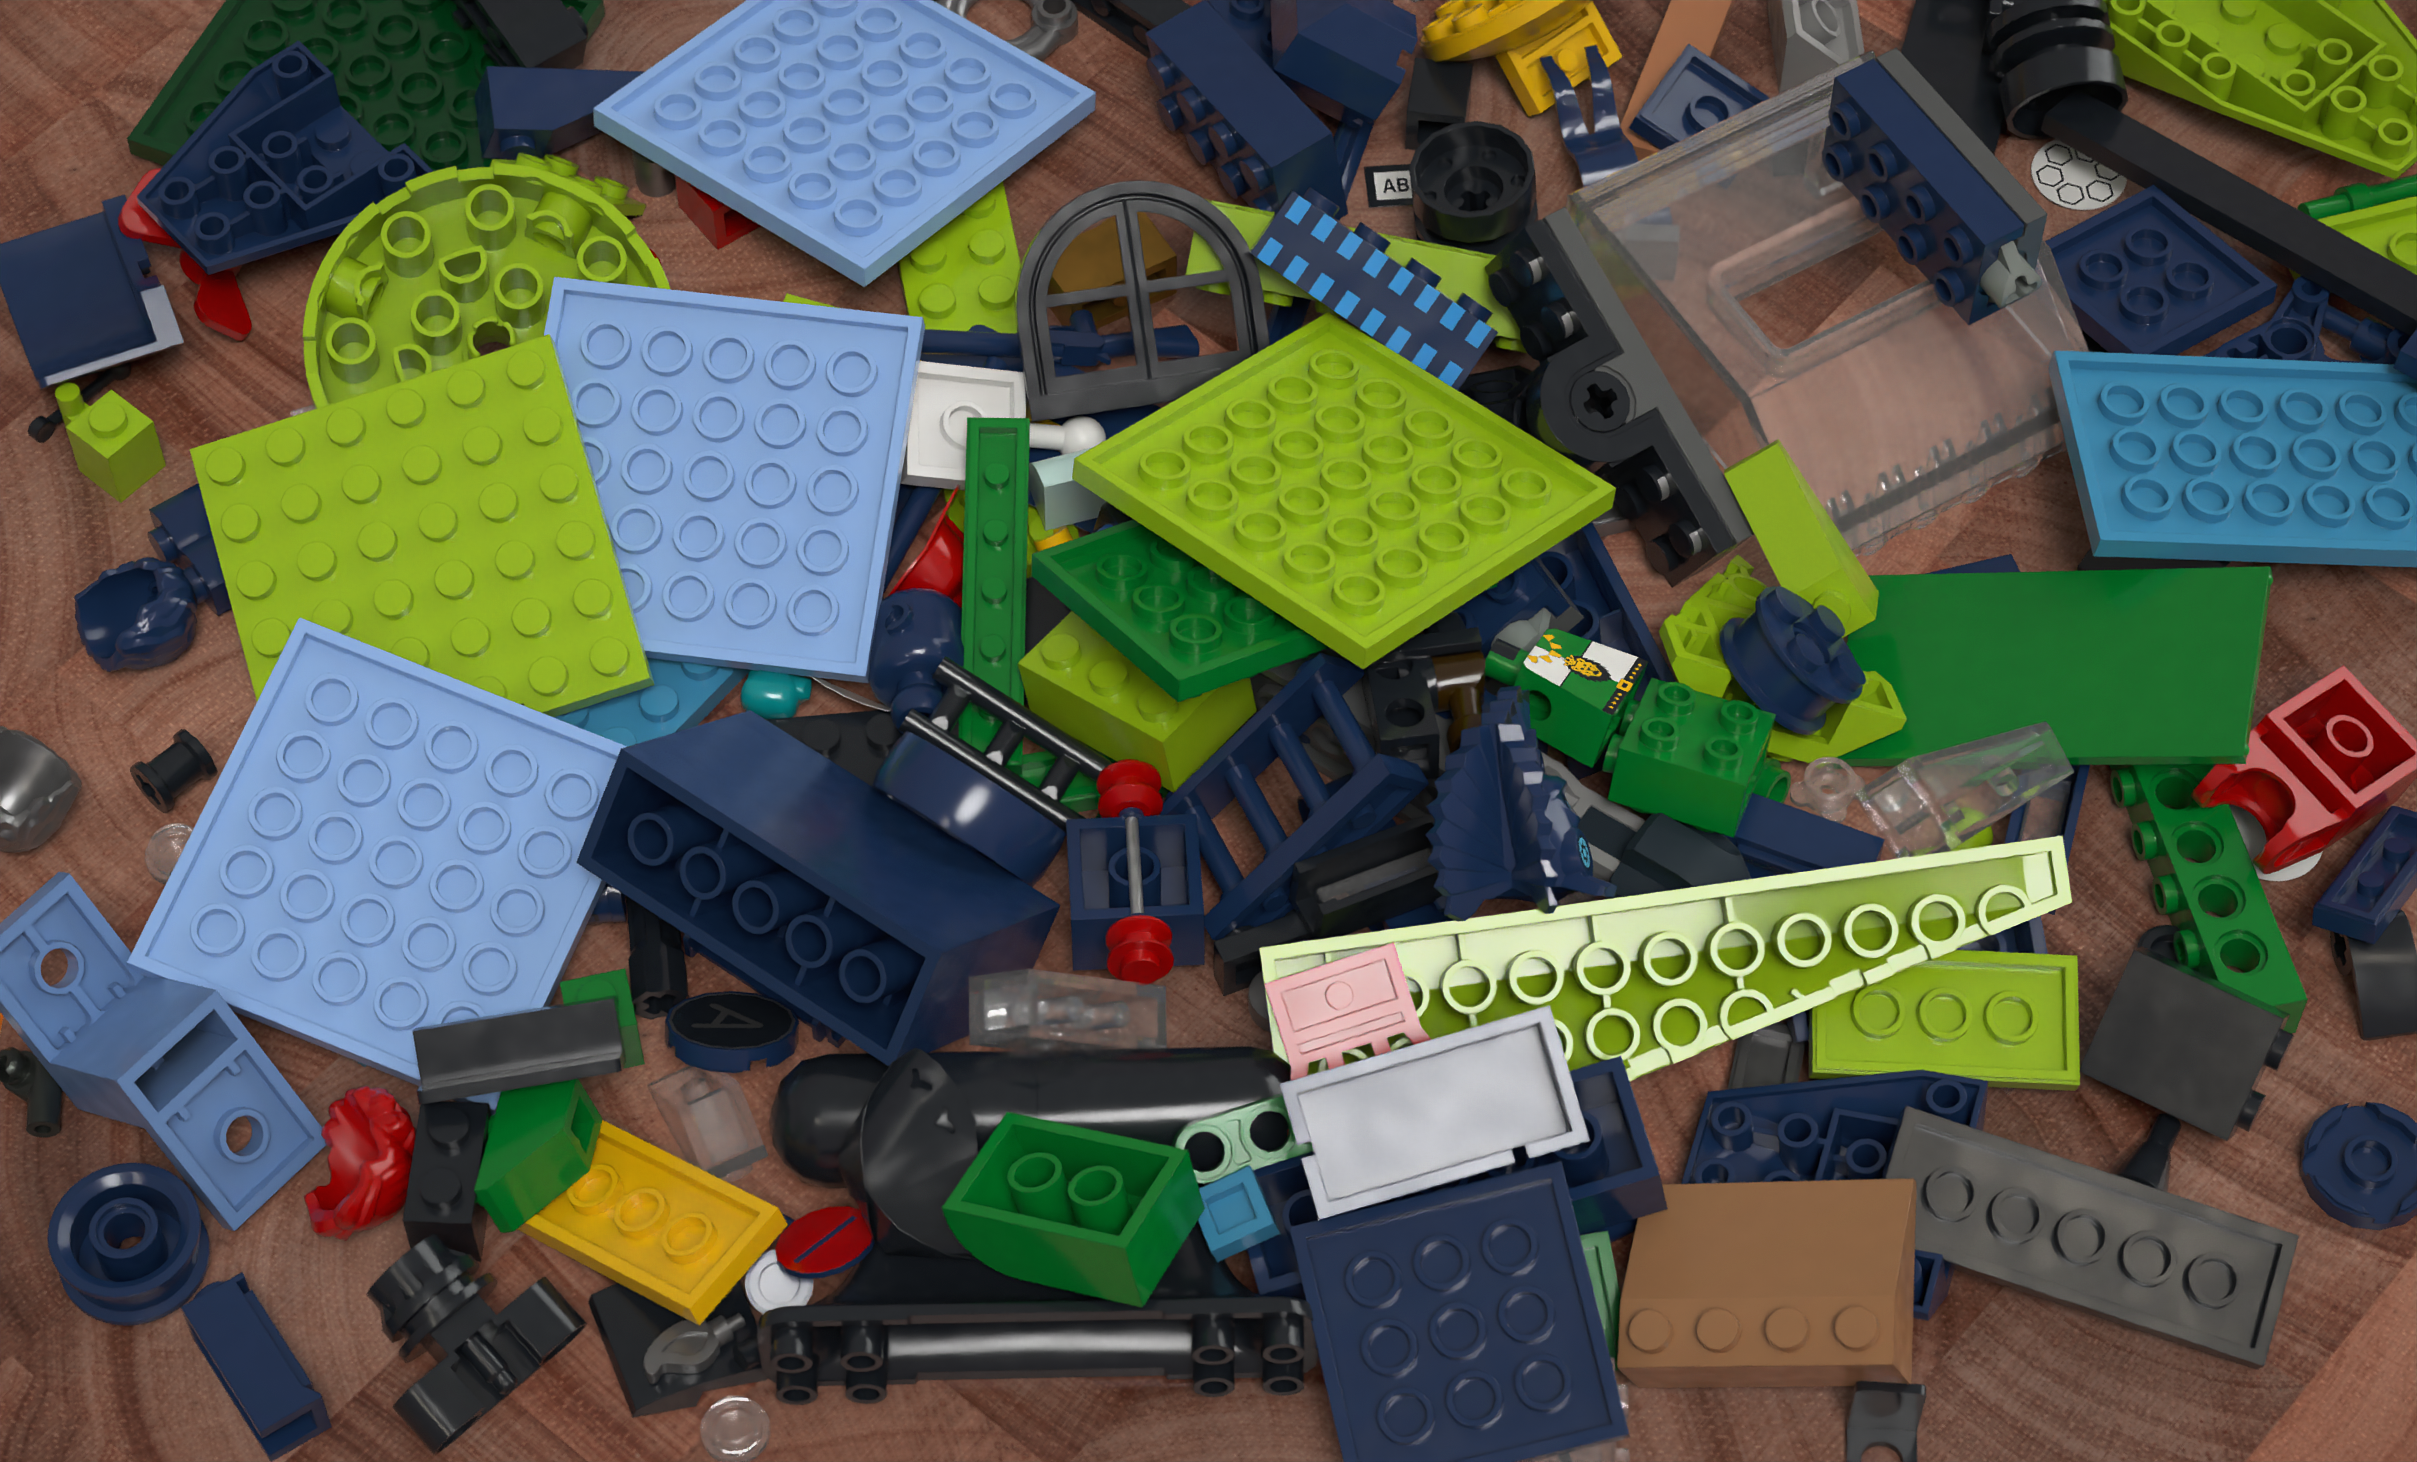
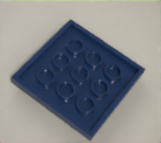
[1289,1161,1630,1462]

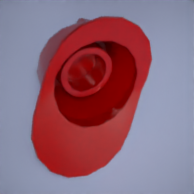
[889,485,964,609]

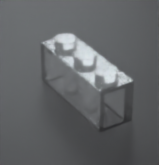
[969,969,1167,1050]

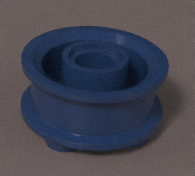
[1719,586,1866,735]
[48,1163,210,1326]

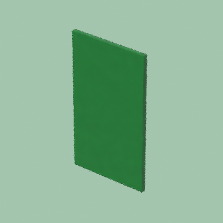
[1825,566,2273,767]

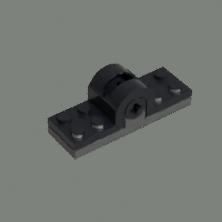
[1484,207,1754,587]

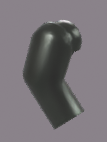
[0,1047,62,1138]

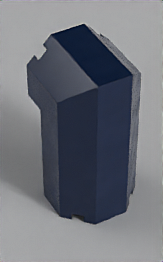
[1270,0,1418,129]

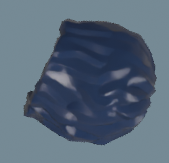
[74,557,197,672]

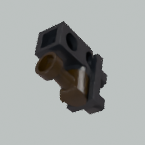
[1362,612,1485,779]

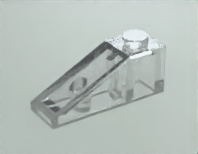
[1854,721,2074,859]

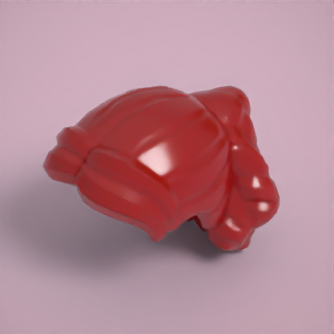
[304,1086,416,1240]

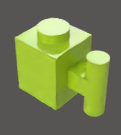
[55,382,166,503]

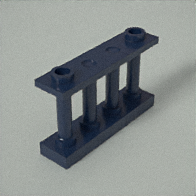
[1160,653,1429,941]

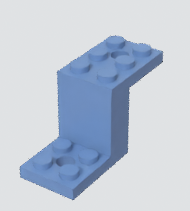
[0,872,326,1231]

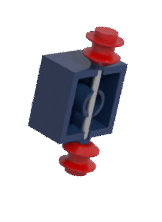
[1066,759,1205,986]

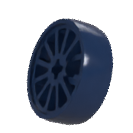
[872,731,1066,887]

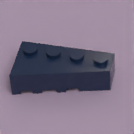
[1538,521,1676,780]

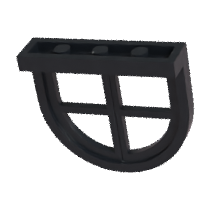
[1014,180,1270,422]

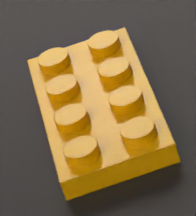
[517,1120,788,1325]

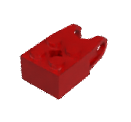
[2191,665,2417,874]

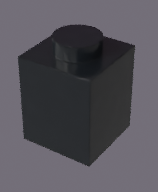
[1405,58,1473,150]

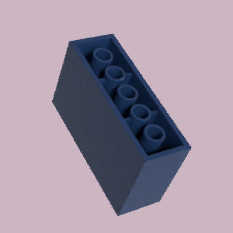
[576,710,1061,1066]

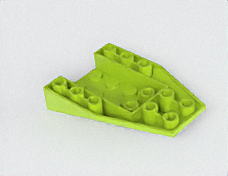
[2103,0,2417,179]

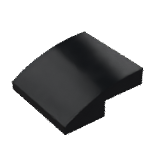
[588,1281,767,1417]

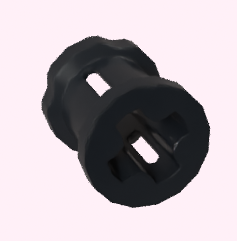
[130,729,218,813]

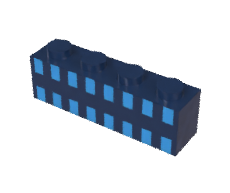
[1250,187,1498,390]

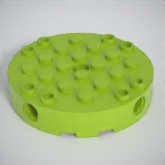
[303,163,670,409]

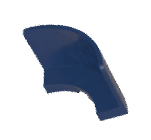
[0,194,184,390]

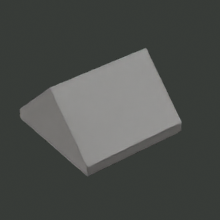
[1767,0,1866,94]

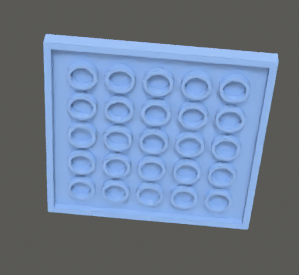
[593,0,1096,287]
[544,277,925,683]
[127,617,627,1115]

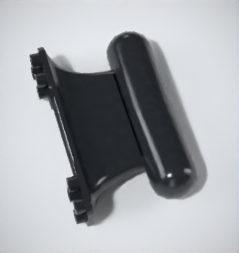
[757,1046,1318,1405]

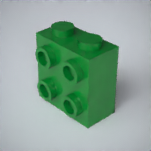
[1603,678,1776,838]

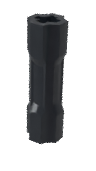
[626,896,689,1020]

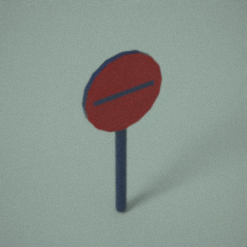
[775,1206,874,1279]

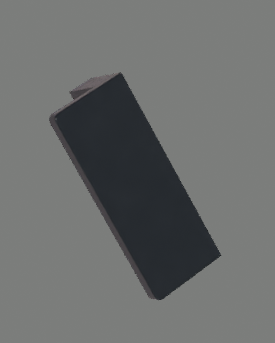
[412,995,627,1104]

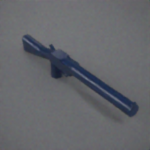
[921,310,1200,366]

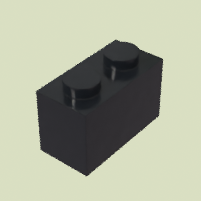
[403,1101,492,1262]

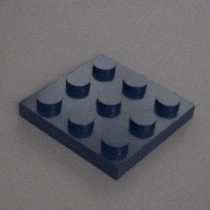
[2035,185,2277,355]

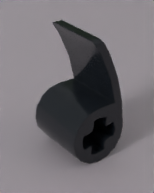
[2330,909,2417,1041]

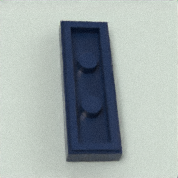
[2312,805,2417,944]

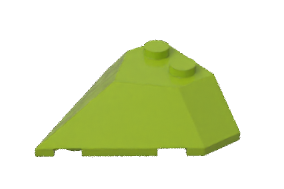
[1659,554,1907,765]

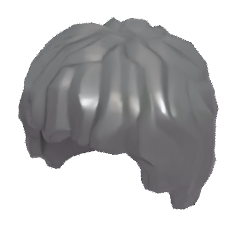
[0,726,82,853]

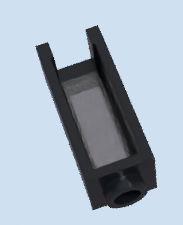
[1289,813,1442,940]

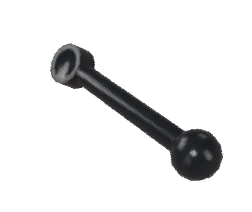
[28,363,131,443]

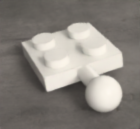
[901,361,1106,490]

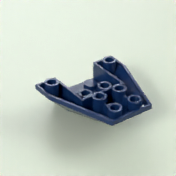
[136,41,433,275]
[1681,1070,1988,1321]

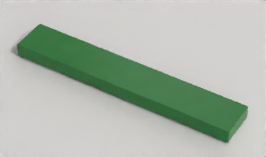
[959,417,1030,774]

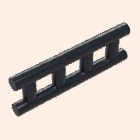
[898,656,1163,836]

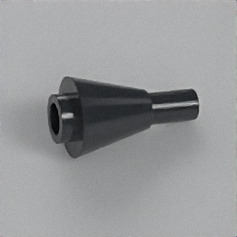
[2112,1113,2182,1192]

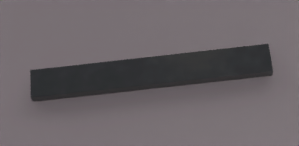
[2041,88,2417,336]

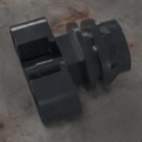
[367,1234,587,1455]

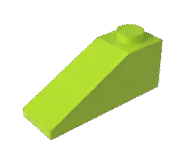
[1724,439,1879,638]

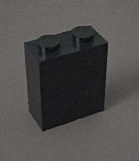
[2080,946,2294,1141]

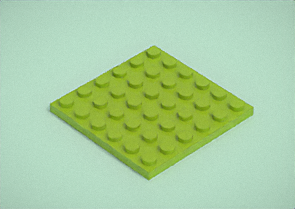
[1072,312,1616,669]
[190,334,655,717]

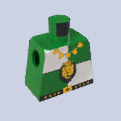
[1485,628,1648,768]

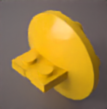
[1419,0,1623,117]

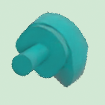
[740,670,812,720]

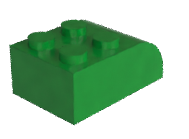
[942,1112,1205,1308]

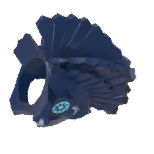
[1425,686,1618,922]

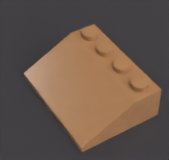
[1617,1178,1917,1388]

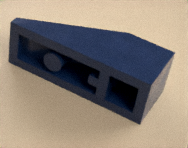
[474,66,645,160]

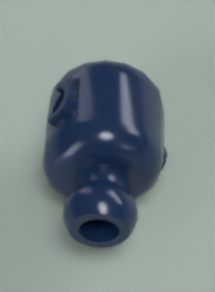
[868,588,964,734]

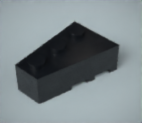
[452,0,588,69]

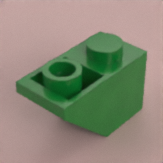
[474,1079,603,1233]

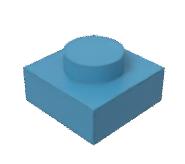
[1198,1166,1281,1262]

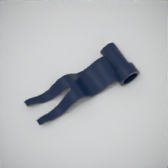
[1539,45,1672,228]

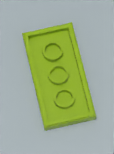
[1809,950,2080,1091]

